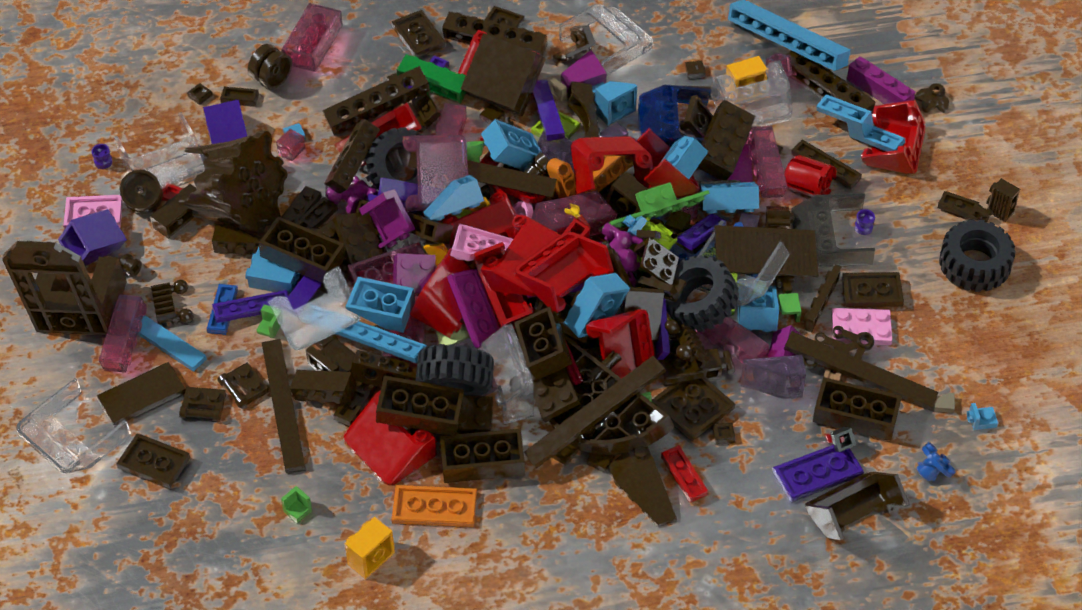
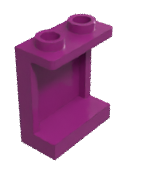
[359,189,415,249]

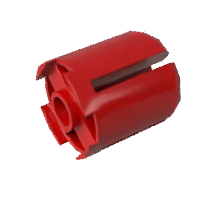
[784,155,837,200]

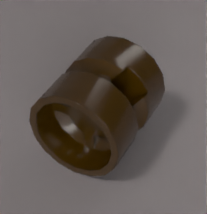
[523,151,550,177]

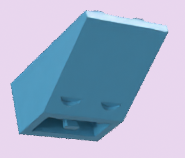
[423,175,484,221]

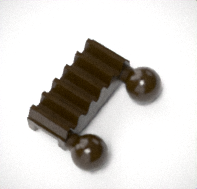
[151,279,194,326]
[665,319,710,369]

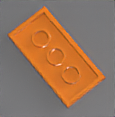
[391,485,477,527]

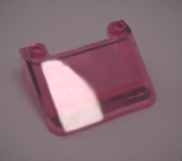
[403,135,468,212]

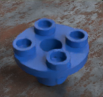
[917,442,956,481]

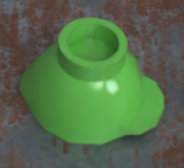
[457,141,485,162]

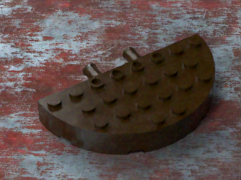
[549,334,674,455]

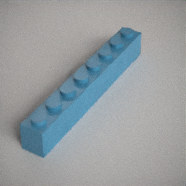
[728,0,851,71]

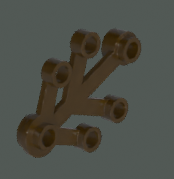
[802,326,874,376]

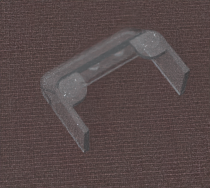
[478,324,534,424]

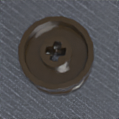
[248,44,292,89]
[119,169,163,215]

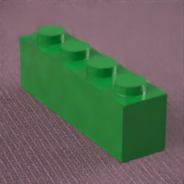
[396,54,466,104]

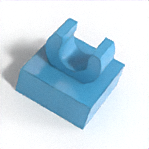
[623,215,647,236]

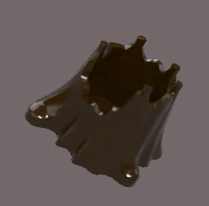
[179,131,288,233]

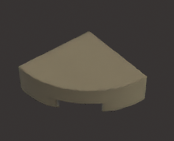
[934,393,955,413]

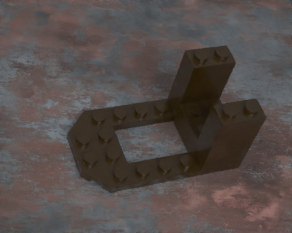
[2,241,127,335]

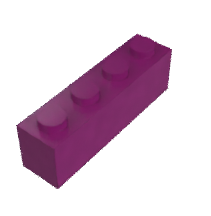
[847,56,916,104]

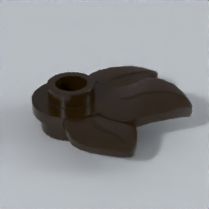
[914,83,949,113]

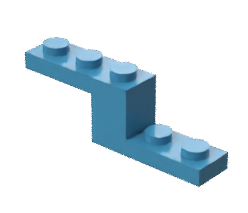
[816,94,905,152]

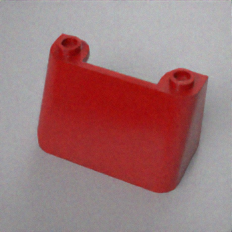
[861,100,926,174]
[410,248,472,338]

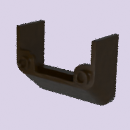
[805,472,910,540]

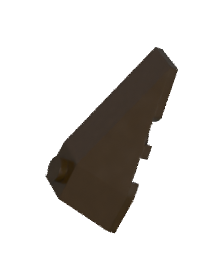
[608,446,677,527]

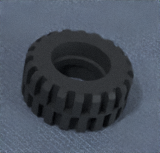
[363,127,436,190]
[939,219,1016,292]
[665,255,739,332]
[416,344,494,396]

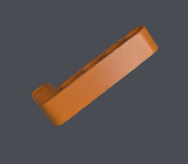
[547,156,633,207]

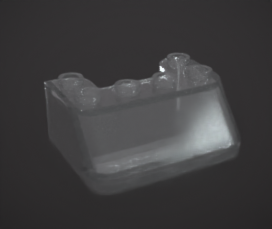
[710,60,793,130]
[267,266,361,350]

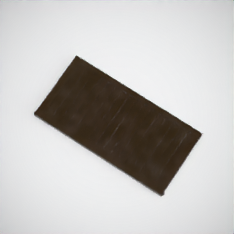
[714,225,819,278]

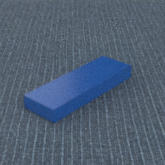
[207,284,238,335]

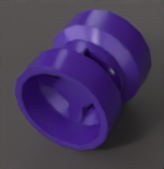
[91,144,113,169]
[855,209,875,235]

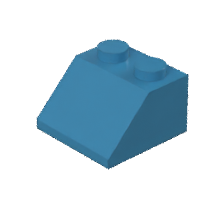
[595,81,637,126]

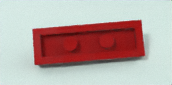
[661,445,708,503]

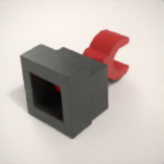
[825,427,856,452]

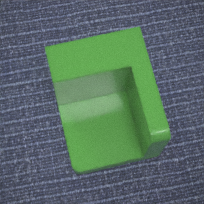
[778,293,801,322]
[257,304,284,338]
[281,486,312,524]

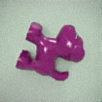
[325,175,378,214]
[602,223,644,272]

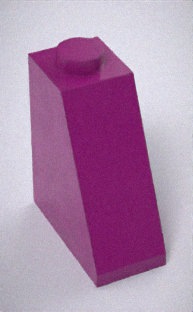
[561,50,607,94]

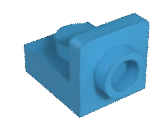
[967,403,998,430]

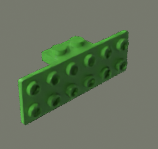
[598,183,710,233]

